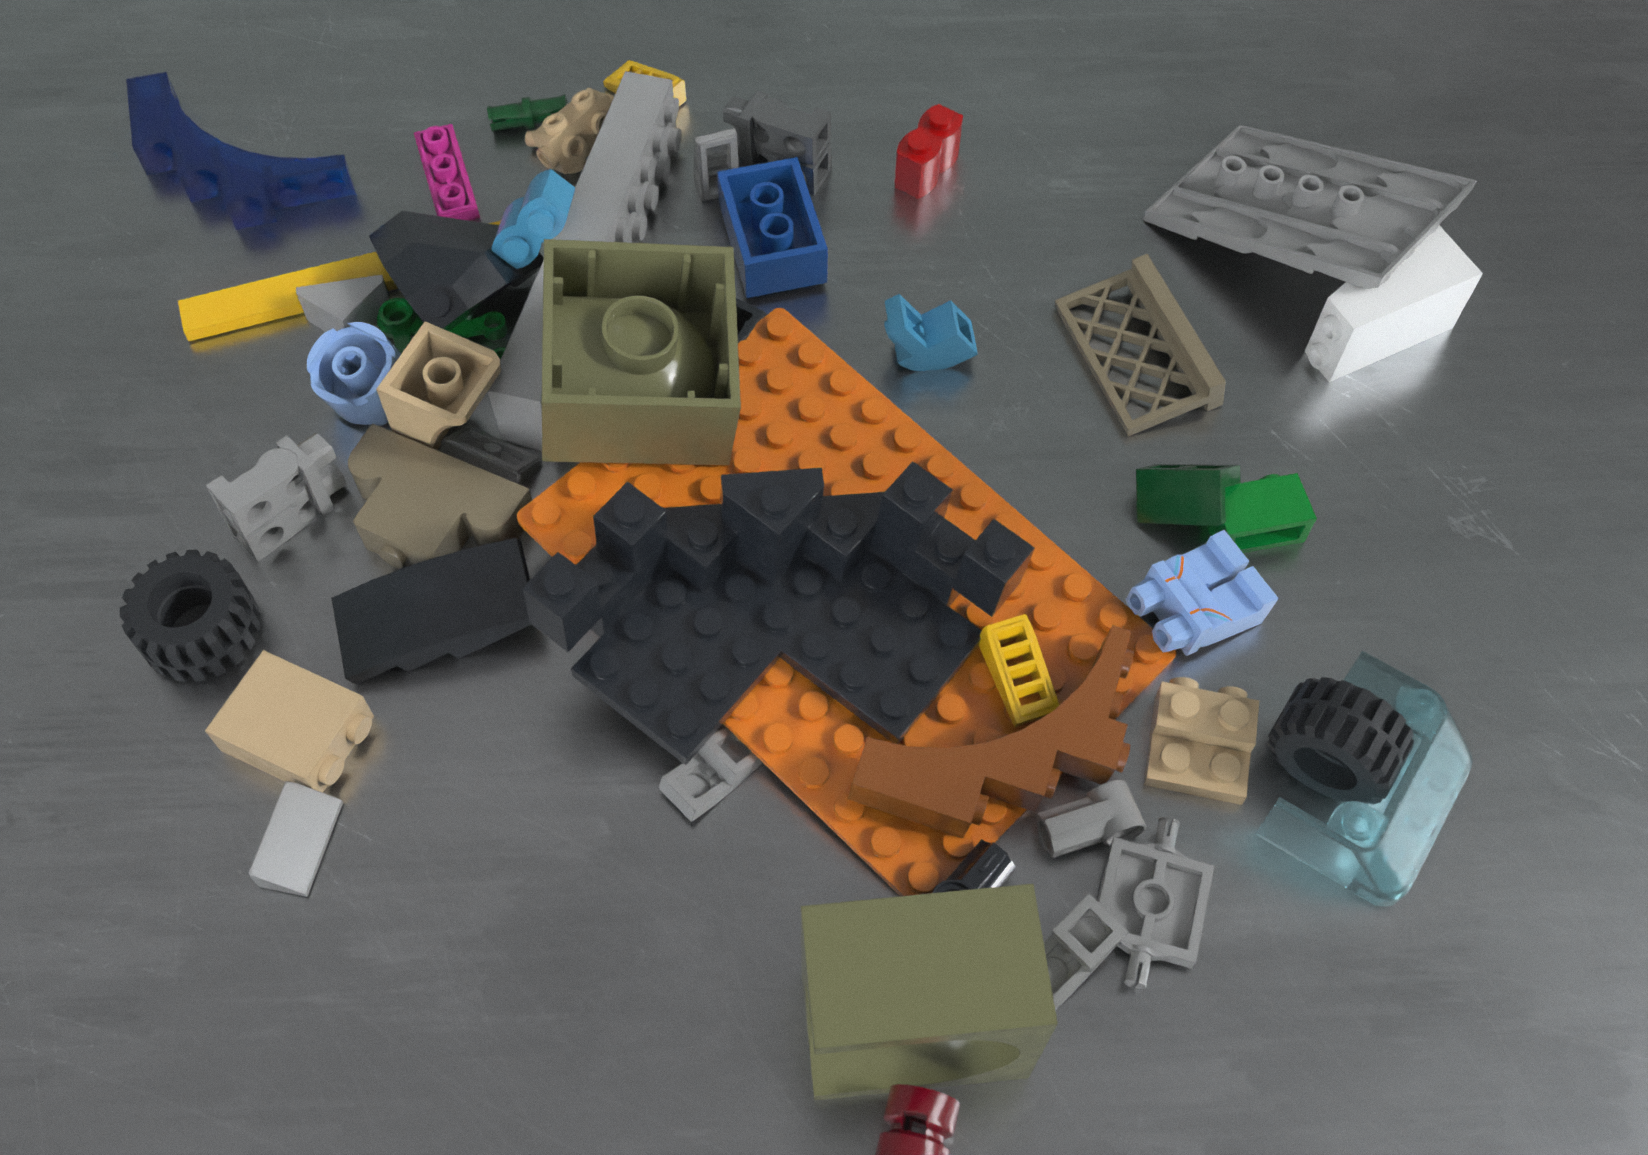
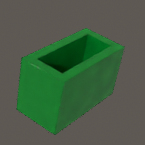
[1206,473,1317,554]

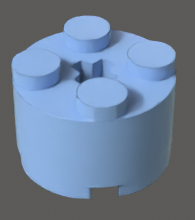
[307,322,401,426]

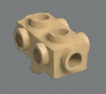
[525,87,614,174]

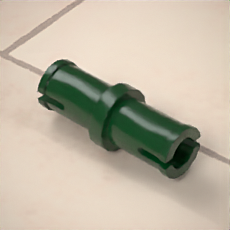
[487,94,568,132]

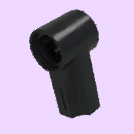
[932,839,1016,893]

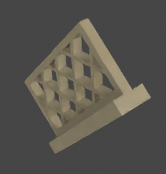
[1055,254,1226,436]

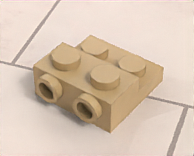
[1144,677,1260,805]

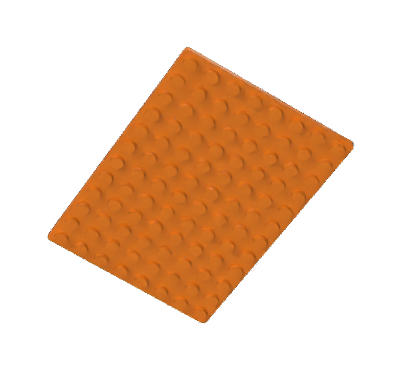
[517,308,1176,896]

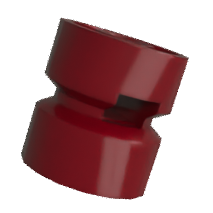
[875,1084,960,1155]

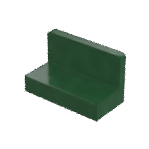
[1136,464,1241,526]

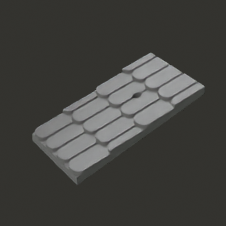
[1143,125,1477,289]

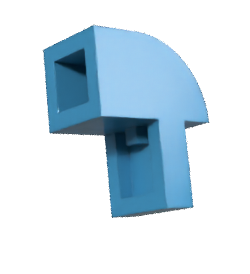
[884,294,978,371]

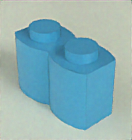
[492,169,575,269]

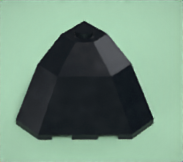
[369,211,544,331]

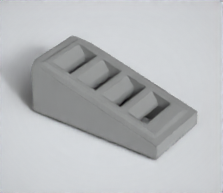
[694,128,739,201]

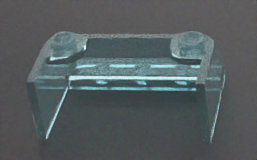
[1255,651,1473,906]

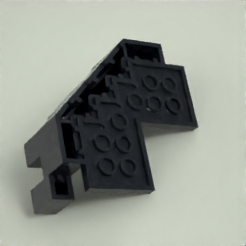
[522,461,1035,765]

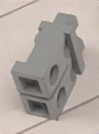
[205,432,347,562]

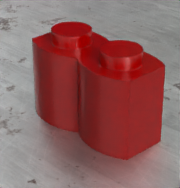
[894,104,963,199]

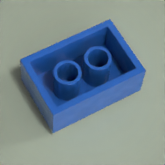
[717,157,828,298]

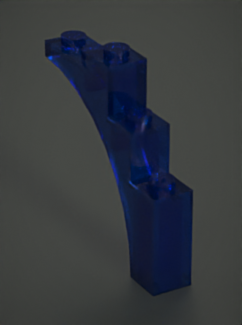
[126,72,356,230]

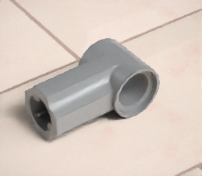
[1036,780,1146,858]

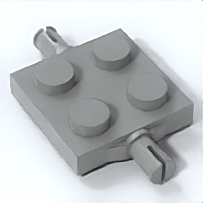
[1098,817,1215,990]

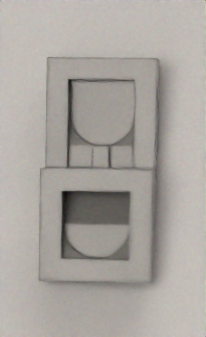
[659,726,763,822]
[1044,893,1128,1011]

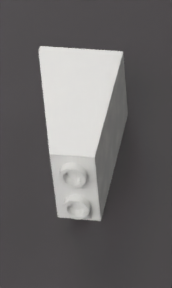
[1304,225,1483,382]

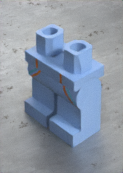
[1126,530,1279,656]

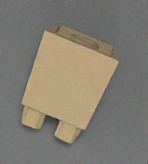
[376,321,501,450]

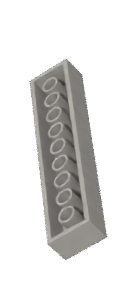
[488,71,682,451]

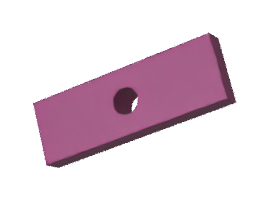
[414,124,480,221]

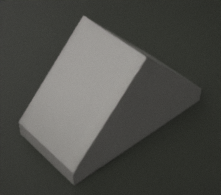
[296,275,391,332]

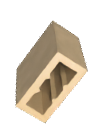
[205,650,374,793]

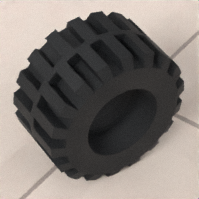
[120,550,261,682]
[1268,677,1415,805]

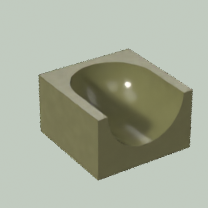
[542,239,741,465]
[801,884,1058,1101]

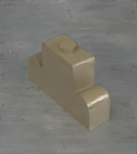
[348,423,532,568]

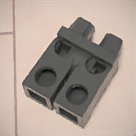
[723,91,832,195]

